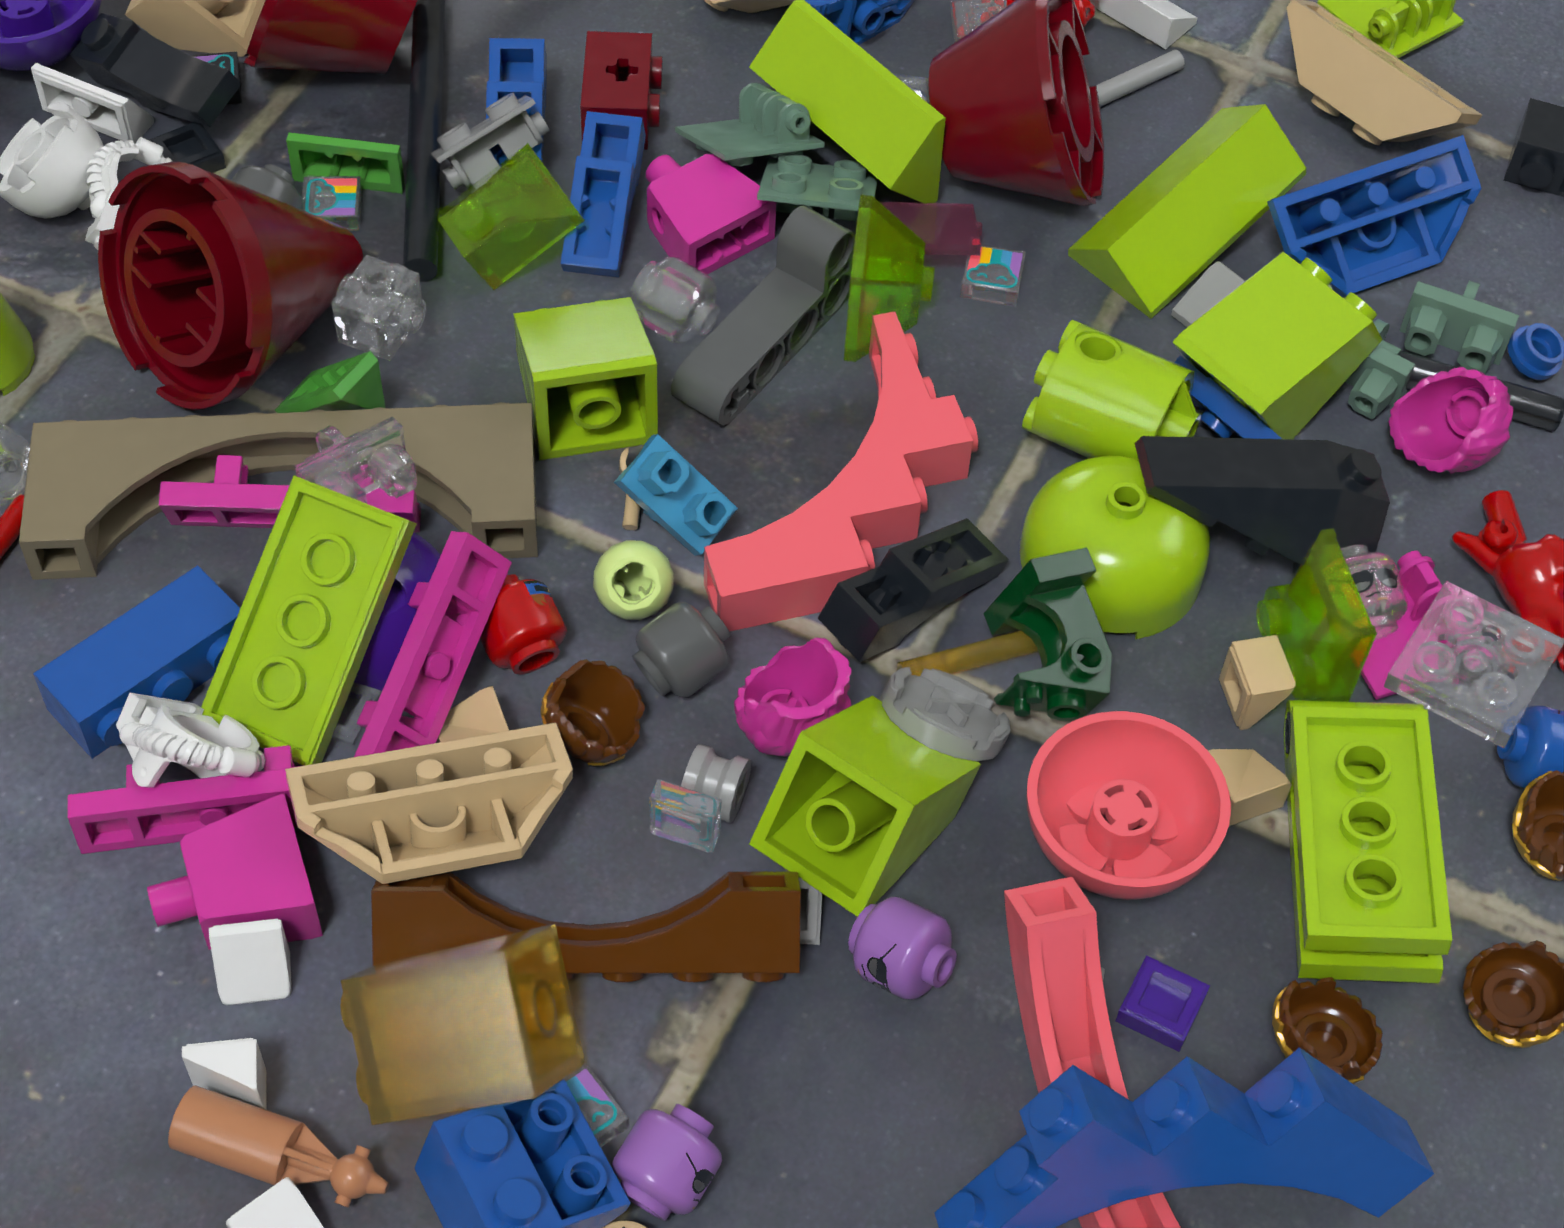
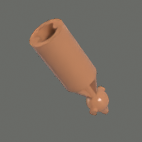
[168,1085,389,1208]

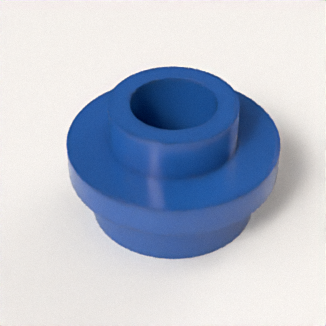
[1507,323,1564,380]

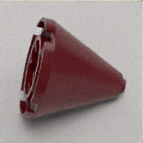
[98,162,363,409]

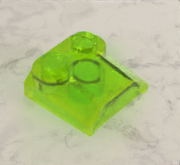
[1256,528,1377,702]

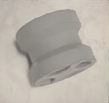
[681,744,751,823]

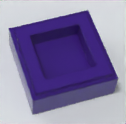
[1115,955,1210,1052]

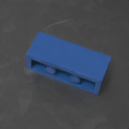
[33,565,240,759]

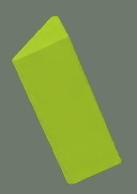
[749,0,946,206]
[1068,104,1307,319]

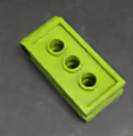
[1284,700,1452,983]

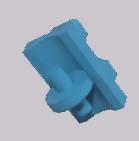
[614,434,738,556]

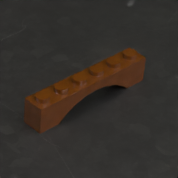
[371,872,801,982]

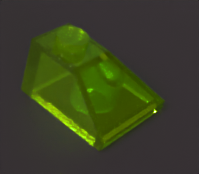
[438,143,585,290]
[844,195,935,362]

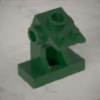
[983,547,1112,721]

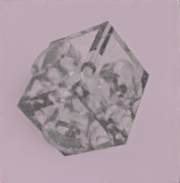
[331,255,426,361]

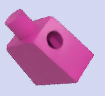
[646,154,776,284]
[147,793,323,950]

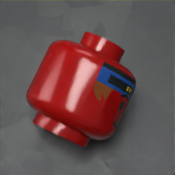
[480,574,567,675]

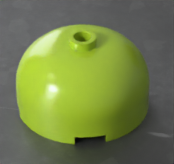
[1020,456,1210,639]

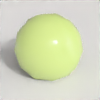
[593,540,674,620]

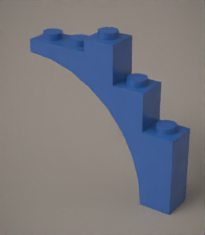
[934,1048,1434,1228]

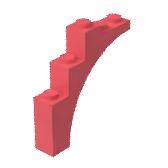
[704,311,978,632]

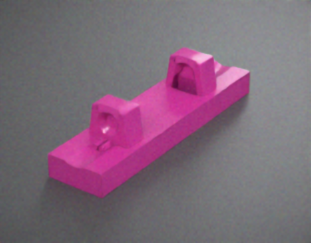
[158,455,421,533]
[354,531,512,757]
[68,745,300,854]

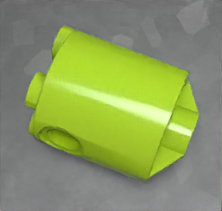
[1022,320,1201,459]

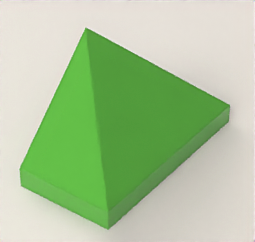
[286,132,405,194]
[275,351,385,413]

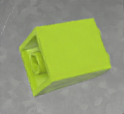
[1173,251,1383,439]
[513,297,658,460]
[749,695,981,917]

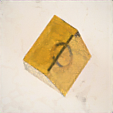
[340,924,585,1125]

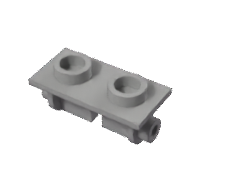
[431,93,550,190]

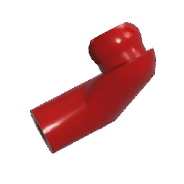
[1478,490,1527,554]

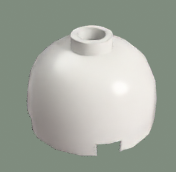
[0,101,103,218]

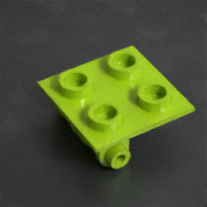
[1317,0,1464,58]

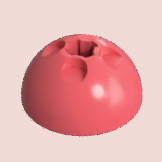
[1026,711,1231,900]

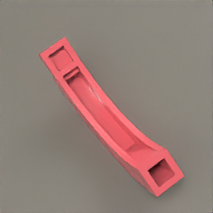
[1004,877,1181,1228]

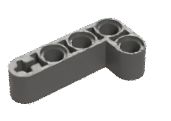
[671,205,855,425]

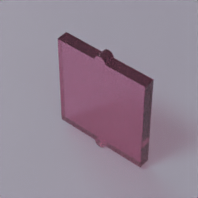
[872,202,983,255]

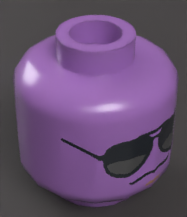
[848,897,957,999]
[612,1104,722,1221]

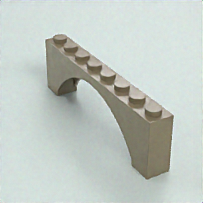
[19,402,538,580]

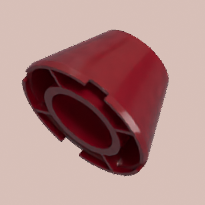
[244,0,418,74]
[929,0,1104,206]

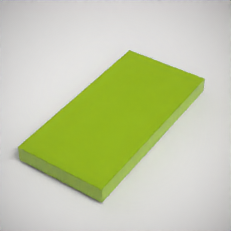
[201,475,417,766]

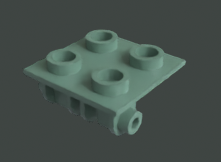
[675,82,824,166]
[757,154,878,222]

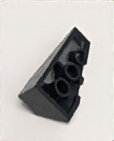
[1134,436,1390,590]

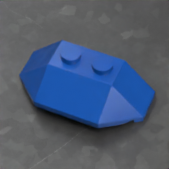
[1267,135,1481,297]

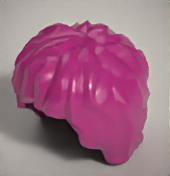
[1388,367,1513,474]
[734,638,852,757]

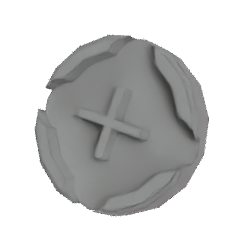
[882,667,1010,761]

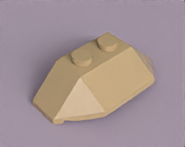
[1287,0,1482,145]
[285,723,573,884]

